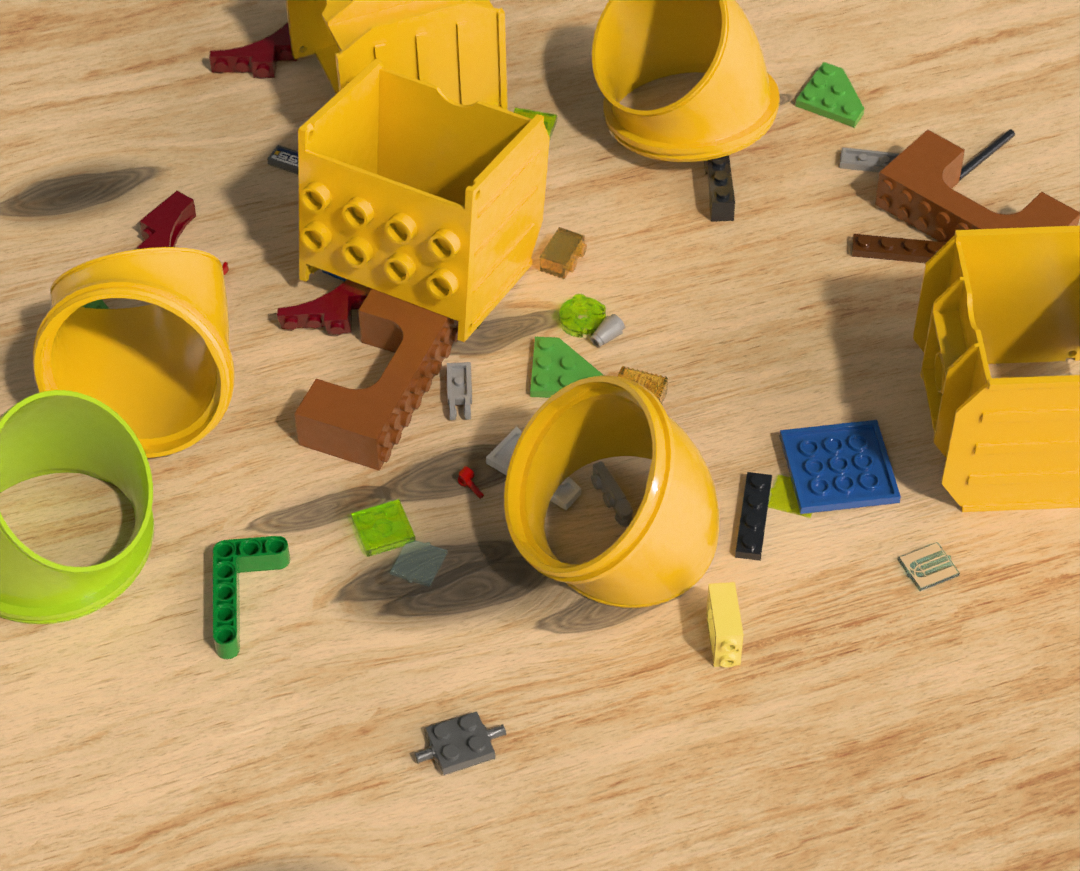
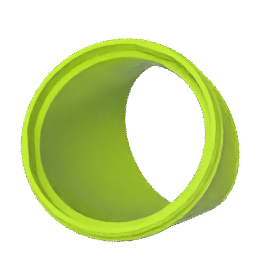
[0,390,154,624]

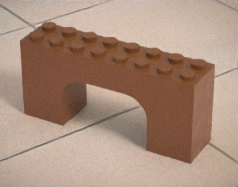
[875,129,1080,243]
[294,289,458,471]

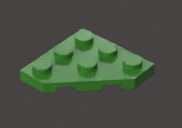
[795,62,864,128]
[530,337,603,398]

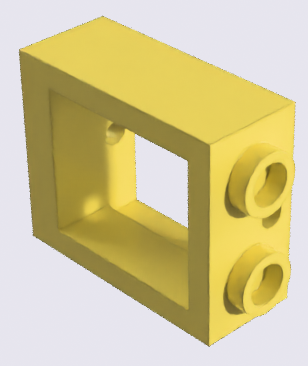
[706,582,743,667]

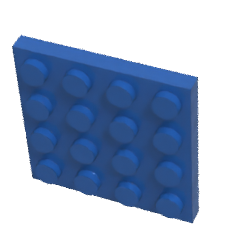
[779,420,901,514]

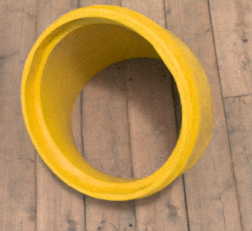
[592,0,780,162]
[33,247,235,458]
[504,375,719,608]

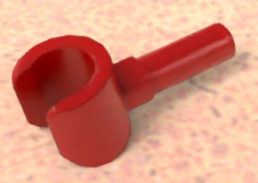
[458,466,484,499]

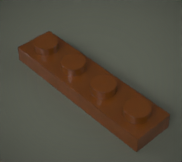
[852,234,946,263]

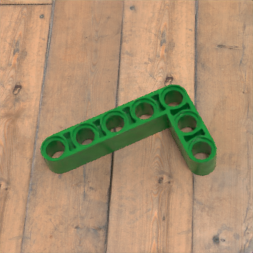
[213,536,291,659]

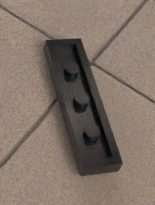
[735,472,772,561]

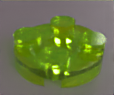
[559,294,606,338]

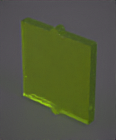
[768,475,812,518]

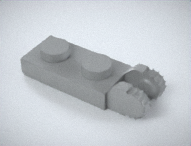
[447,362,472,420]
[591,461,633,527]

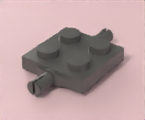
[414,711,506,775]

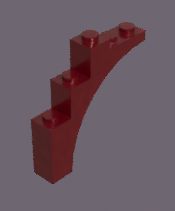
[209,22,298,78]
[137,190,197,249]
[277,279,372,335]

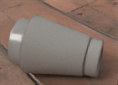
[590,314,625,348]

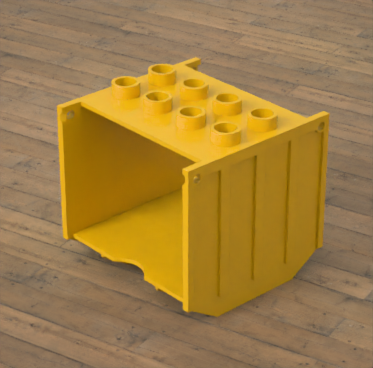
[286,0,508,110]
[298,58,550,342]
[913,225,1080,512]

